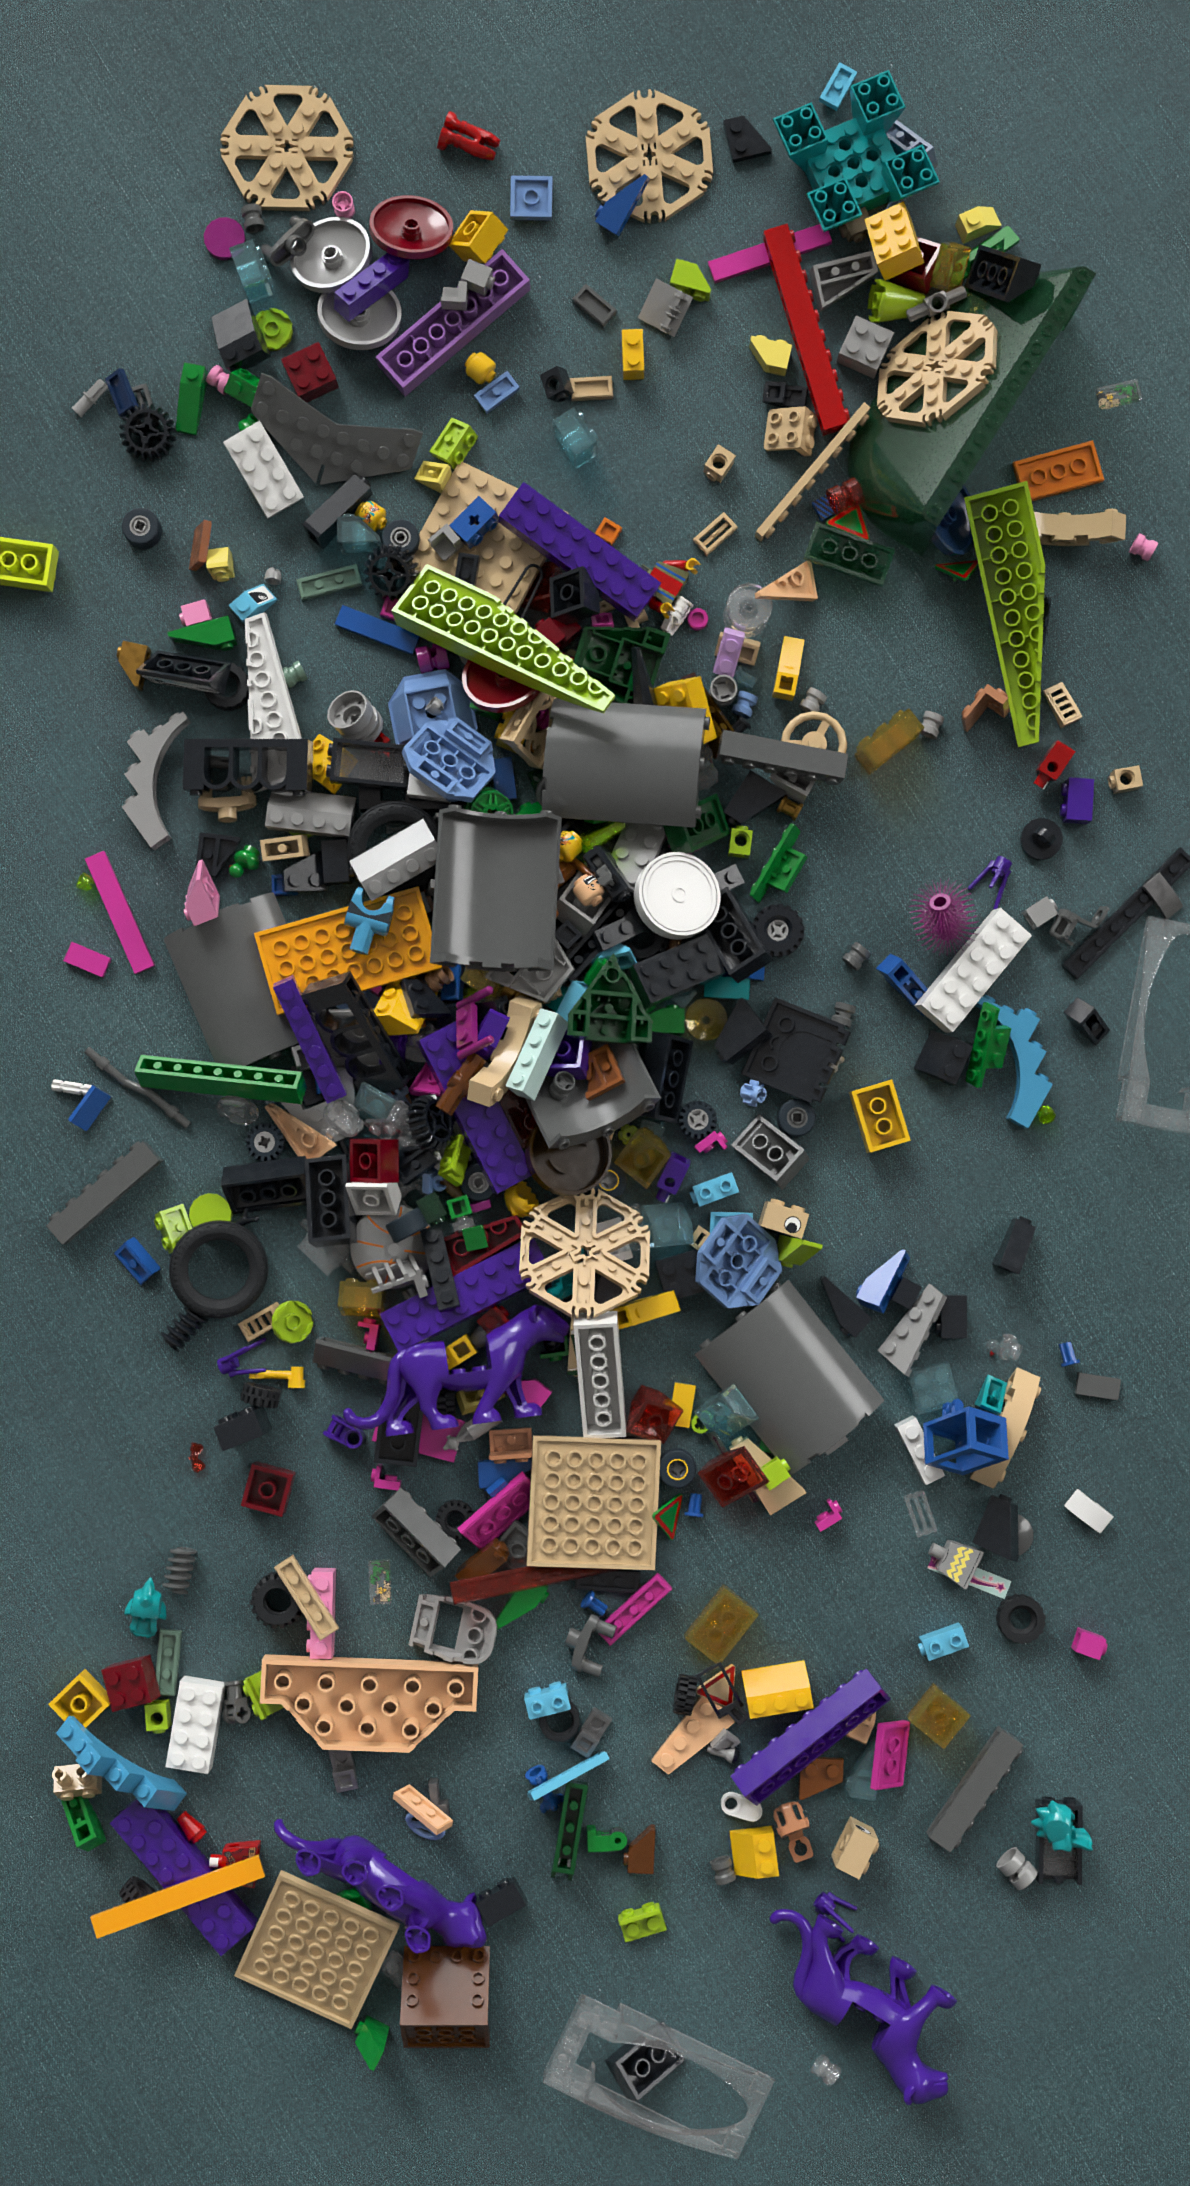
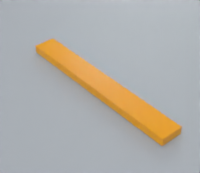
[90,1854,265,1939]

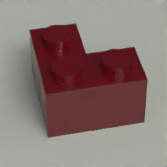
[534,617,582,651]

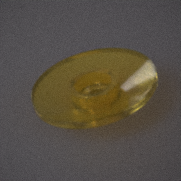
[685,998,727,1041]

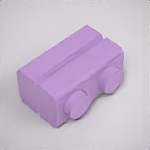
[713,627,745,678]

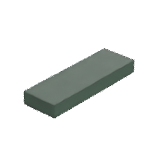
[296,564,363,601]
[155,1628,182,1696]

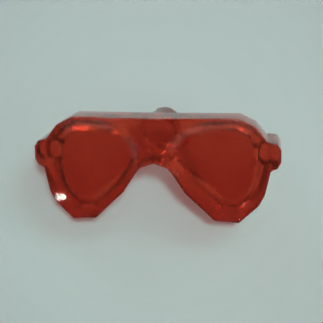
[189,1442,205,1473]

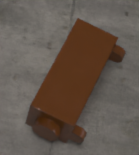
[455,1537,510,1591]

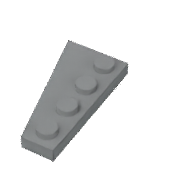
[878,1284,947,1377]

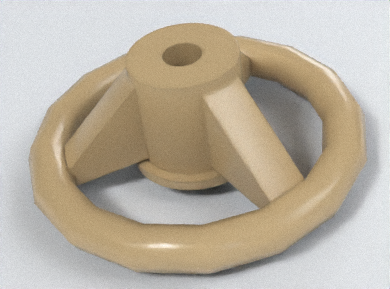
[781,711,847,753]

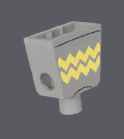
[928,1539,984,1589]

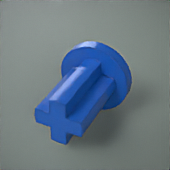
[1059,1342,1080,1367]
[684,1493,704,1518]
[580,1590,608,1616]

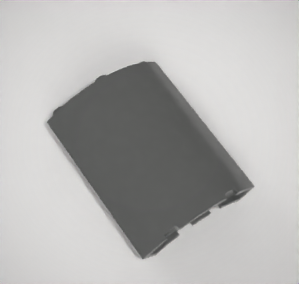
[542,699,710,827]
[430,805,562,972]
[163,892,317,1066]
[500,974,661,1150]
[695,1280,885,1476]

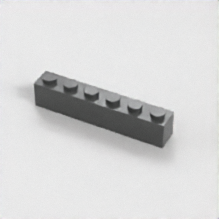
[717,730,848,785]
[46,1141,163,1245]
[926,1725,1024,1853]

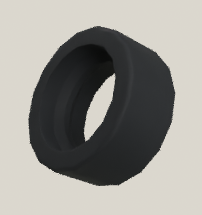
[539,1700,579,1742]

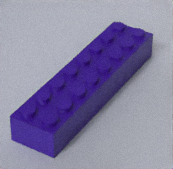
[498,482,661,622]
[416,1021,532,1194]
[380,1238,544,1352]
[731,1669,891,1806]
[110,1798,258,1956]

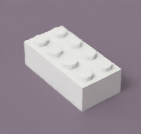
[223,421,304,519]
[166,1676,226,1774]

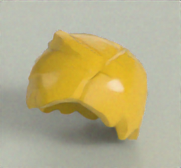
[504,1180,539,1218]

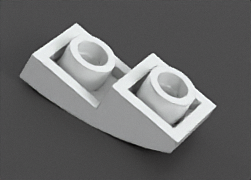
[1064,1489,1114,1533]

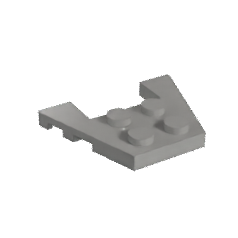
[485,937,575,1003]
[281,1069,360,1142]

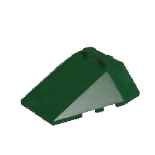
[573,627,671,704]

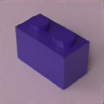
[1060,777,1094,824]

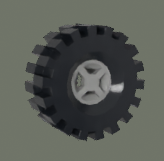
[752,904,805,958]

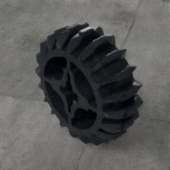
[119,403,177,462]
[363,543,420,601]
[407,1094,455,1152]

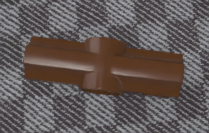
[435,1053,486,1116]

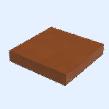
[189,520,212,571]

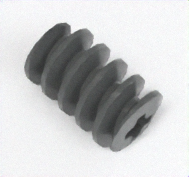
[162,1546,197,1594]

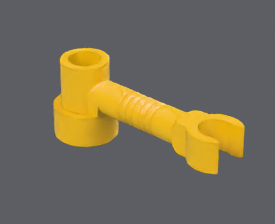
[249,1366,305,1388]

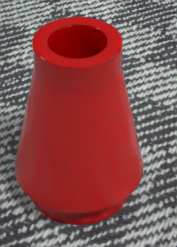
[176,1811,207,1844]

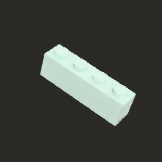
[506,1008,568,1101]

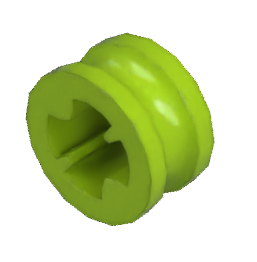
[691,1413,710,1433]

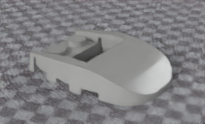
[409,1594,497,1664]

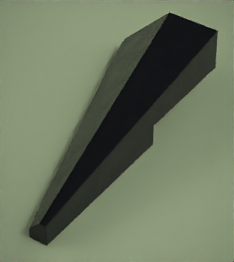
[632,647,657,705]

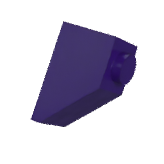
[475,1008,510,1060]

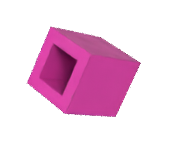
[1071,1627,1107,1660]

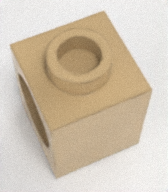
[703,444,736,483]
[1108,765,1143,794]

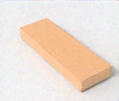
[393,1784,453,1835]

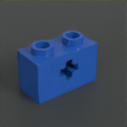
[449,496,499,549]

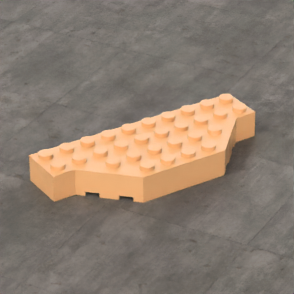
[260,1654,479,1753]

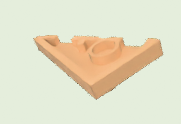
[755,560,818,601]
[265,1102,337,1159]

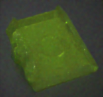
[576,821,625,854]

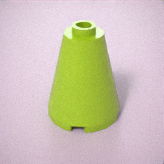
[868,279,925,323]

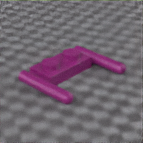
[456,986,494,1060]

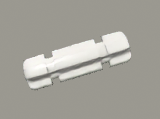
[52,1079,92,1096]

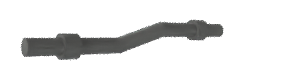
[84,1046,191,1129]

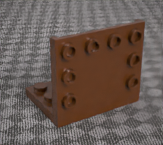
[400,1946,490,2048]

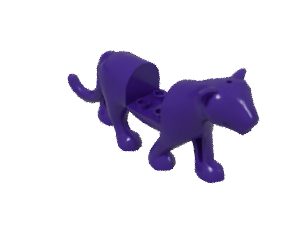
[343,1304,570,1437]
[273,1819,487,1954]
[769,1909,957,2105]

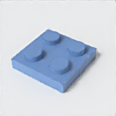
[510,176,553,221]

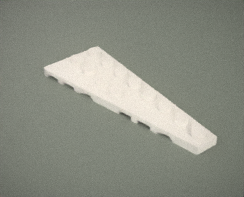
[245,613,302,793]

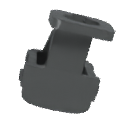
[1049,906,1109,947]

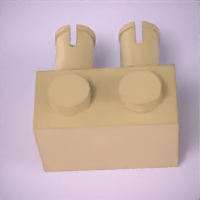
[52,1764,102,1801]

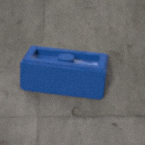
[114,1237,160,1285]

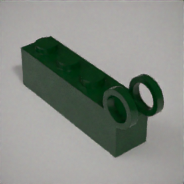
[550,1780,588,1881]

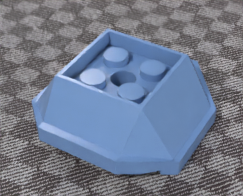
[388,669,478,745]
[402,717,496,802]
[695,1214,782,1308]

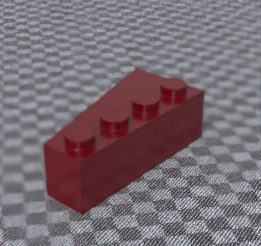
[444,1215,525,1276]

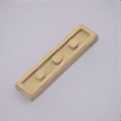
[274,1555,339,1641]

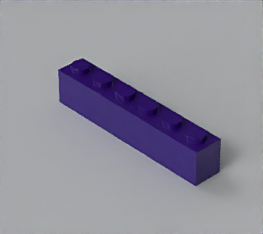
[273,975,347,1104]

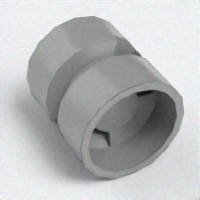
[708,675,737,707]
[996,1847,1038,1890]

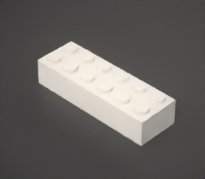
[914,908,1032,1033]
[573,1311,626,1438]

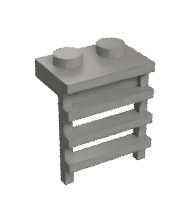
[364,1253,429,1298]

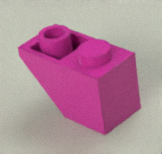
[504,1378,552,1408]

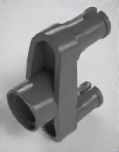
[260,216,315,266]
[565,1614,617,1678]

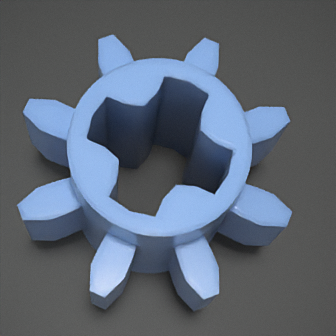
[740,1079,767,1107]

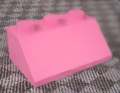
[183,859,220,926]

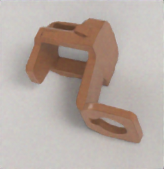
[773,1802,813,1863]

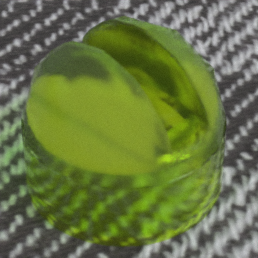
[76,872,94,891]
[1037,1105,1056,1124]

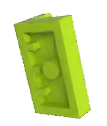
[429,418,478,469]
[438,1134,471,1187]
[154,1204,192,1254]
[242,1671,284,1720]
[618,1902,667,1943]

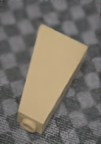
[729,1436,806,1515]

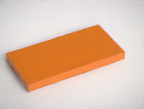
[1012,440,1104,501]

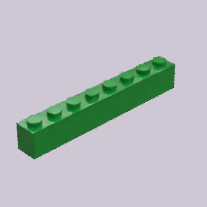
[134,1055,307,1104]

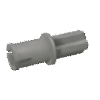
[72,379,108,418]

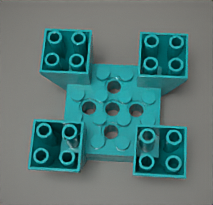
[773,70,940,232]

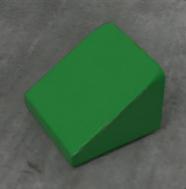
[462,1225,488,1252]

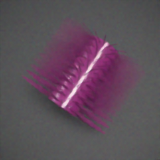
[908,879,980,956]

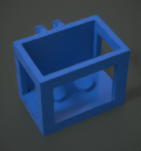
[923,1398,1009,1475]

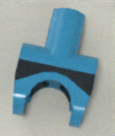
[344,887,395,955]

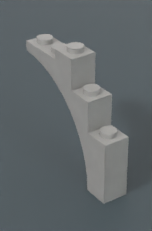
[121,712,192,850]

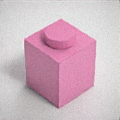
[179,599,213,627]

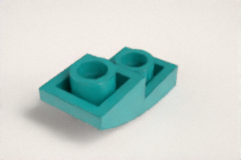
[704,977,750,1000]

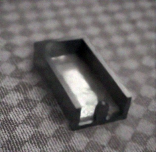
[326,738,408,791]
[1035,1796,1083,1885]

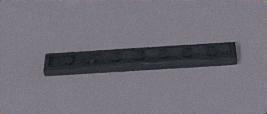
[1061,847,1190,980]

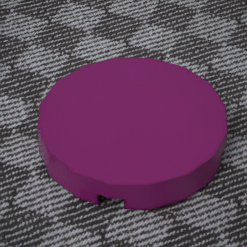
[204,217,246,261]

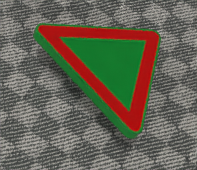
[826,503,870,542]
[935,560,979,582]
[652,1493,683,1540]

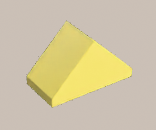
[414,461,452,493]

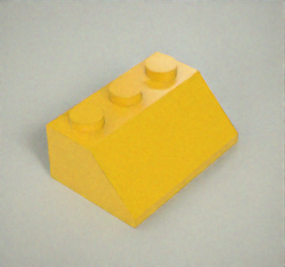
[374,977,438,1035]
[741,1660,814,1719]

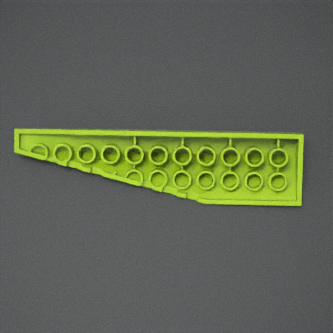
[964,481,1045,747]
[391,564,615,714]

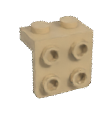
[764,406,817,457]

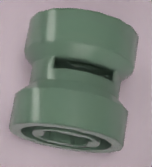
[282,660,308,688]

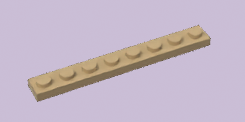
[755,402,871,541]

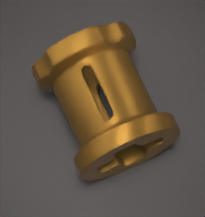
[776,795,804,821]

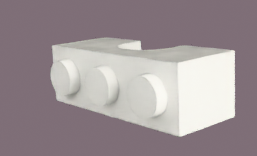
[894,1415,945,1485]

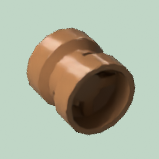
[425,966,454,992]

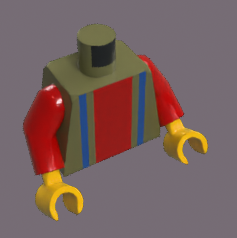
[641,558,701,619]

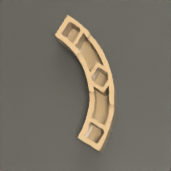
[1034,509,1126,546]
[467,995,543,1107]
[970,1368,1041,1489]

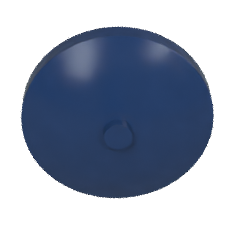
[920,471,974,557]

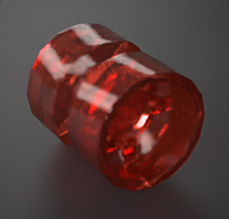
[826,477,864,515]

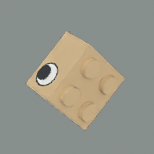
[758,1199,809,1239]
[831,1816,879,1879]

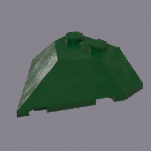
[567,953,652,1044]

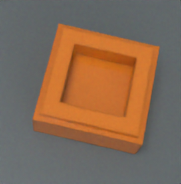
[595,517,622,546]

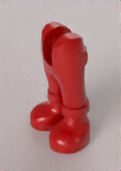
[437,111,501,161]

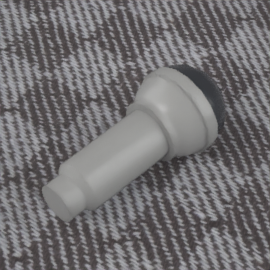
[707,1745,739,1763]

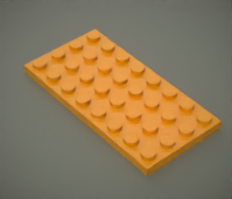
[254,886,443,1016]

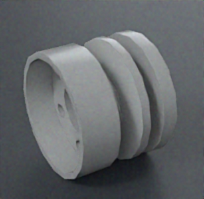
[327,690,383,742]

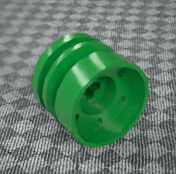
[463,786,514,815]

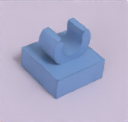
[422,1167,446,1195]

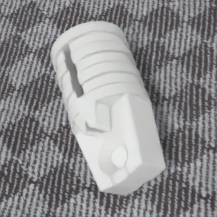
[661,595,694,636]

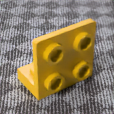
[313,734,358,795]

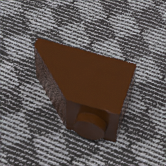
[623,1824,655,1874]

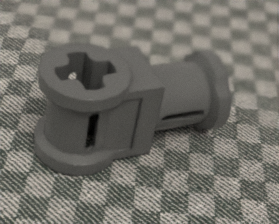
[223,1680,251,1724]

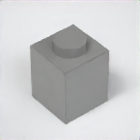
[461,259,495,296]
[1022,896,1058,930]

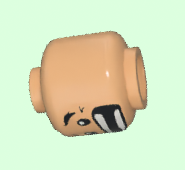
[573,874,605,907]

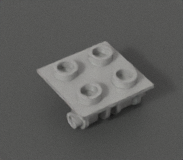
[638,278,693,337]

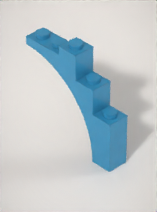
[975,995,1053,1129]
[56,1716,187,1811]

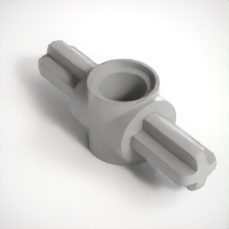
[906,286,967,322]

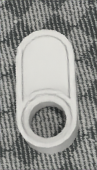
[721,1792,762,1822]

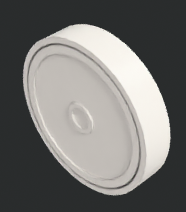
[634,852,721,940]

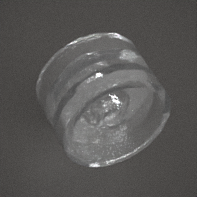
[723,583,773,637]

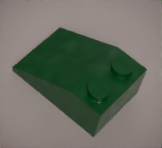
[662,794,730,854]

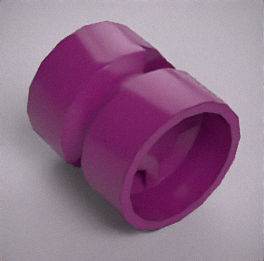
[415,644,450,674]

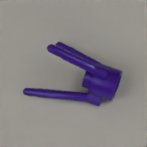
[968,856,1012,910]
[217,1338,266,1378]
[813,1891,857,1943]

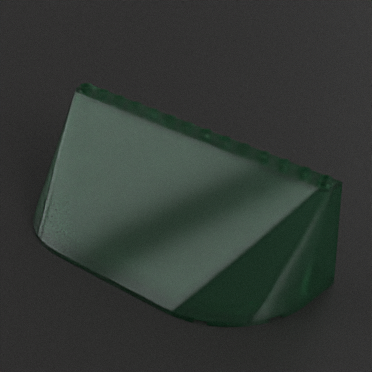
[847,266,1097,556]

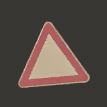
[696,1664,736,1706]

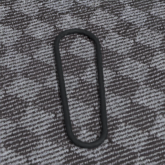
[503,564,543,619]

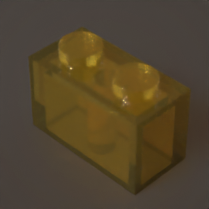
[930,242,971,292]

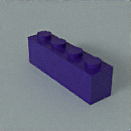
[334,253,409,322]

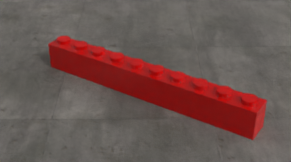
[763,223,850,436]

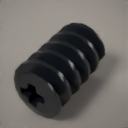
[160,1306,208,1352]

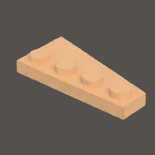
[651,1696,738,1775]

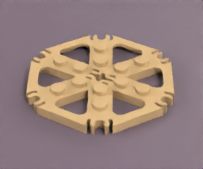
[220,85,354,211]
[586,89,713,223]
[877,311,997,427]
[519,1188,650,1319]

